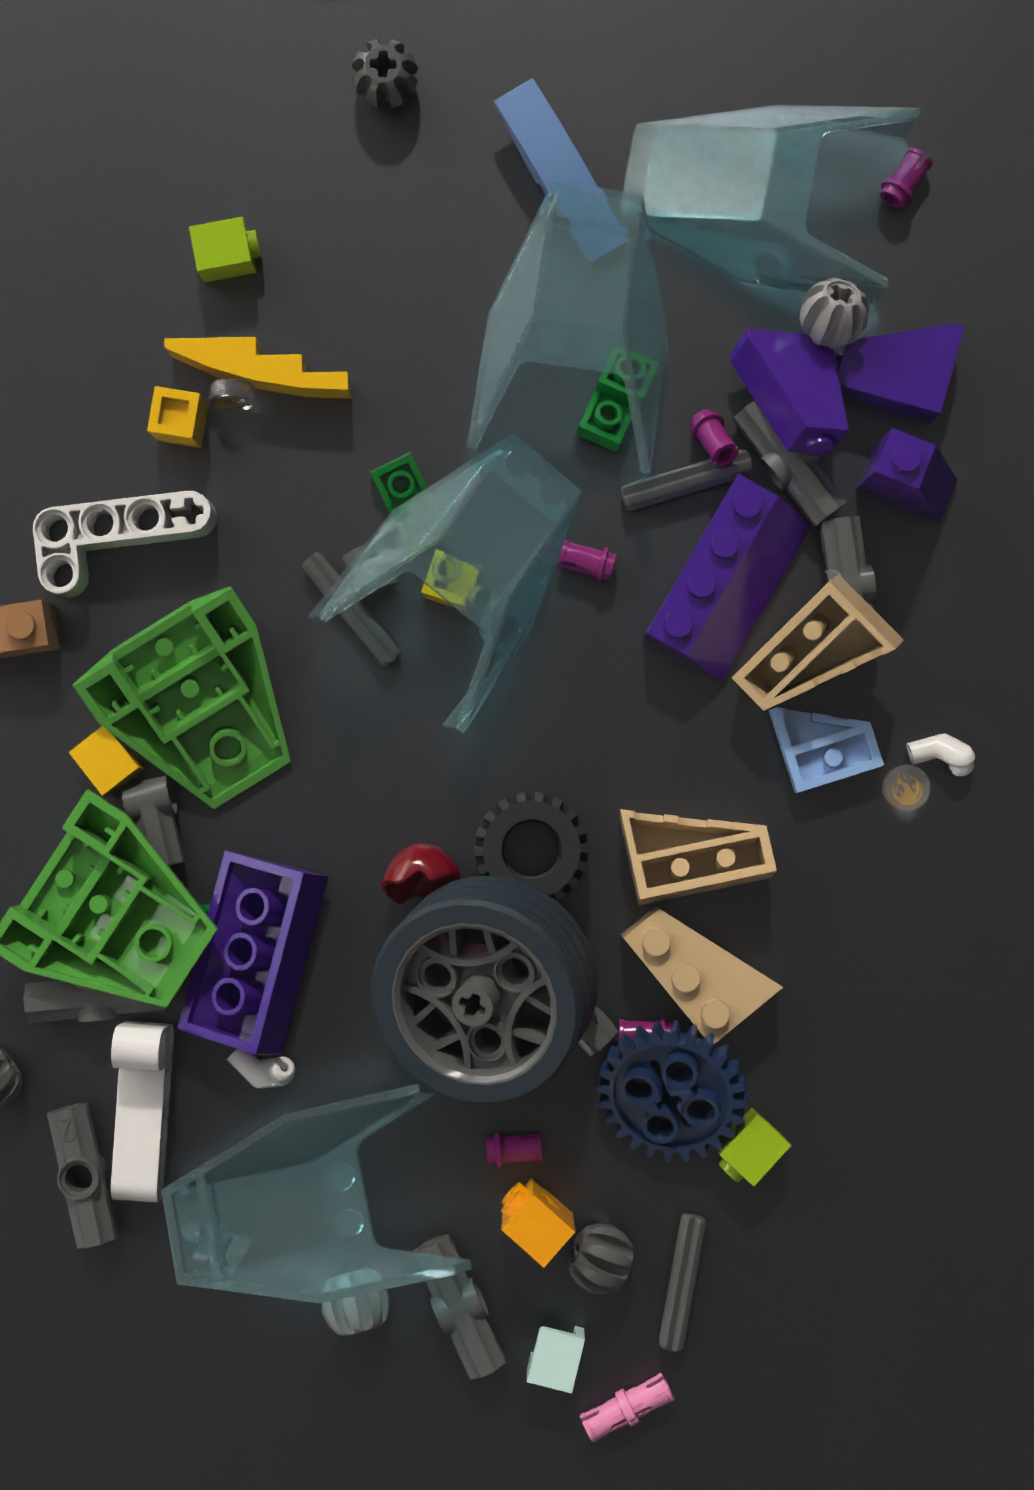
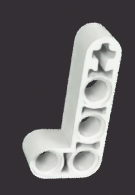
[33,491,217,598]
[111,1021,174,1202]

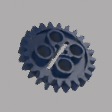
[596,1020,748,1162]

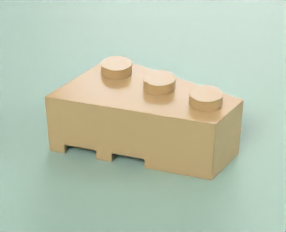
[732,574,903,711]
[619,809,777,906]
[621,906,783,1046]

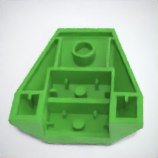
[73,586,291,809]
[0,789,218,1008]

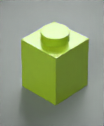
[189,216,262,283]
[716,1108,791,1186]

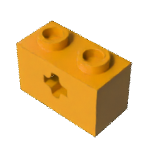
[501,1177,575,1268]

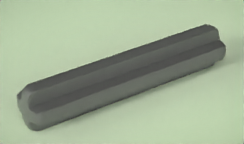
[621,449,753,511]
[302,552,402,667]
[659,1214,706,1351]

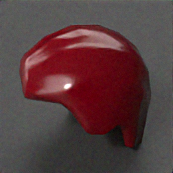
[381,843,461,904]

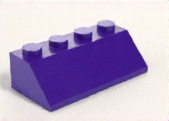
[644,473,812,682]
[177,850,328,1055]

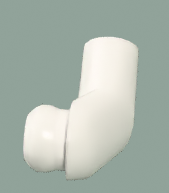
[906,734,975,776]
[227,1049,295,1089]

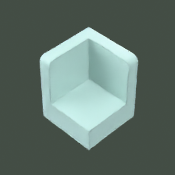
[527,1326,585,1393]

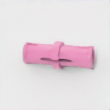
[580,1373,675,1443]

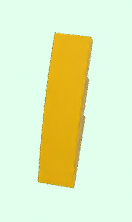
[164,337,352,399]

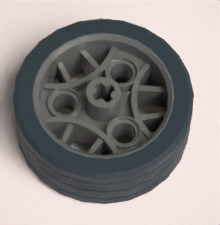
[371,876,598,1105]

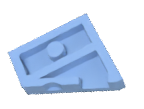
[768,707,884,793]

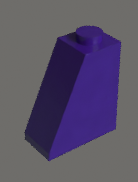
[834,324,965,422]
[729,328,849,456]
[856,428,958,523]

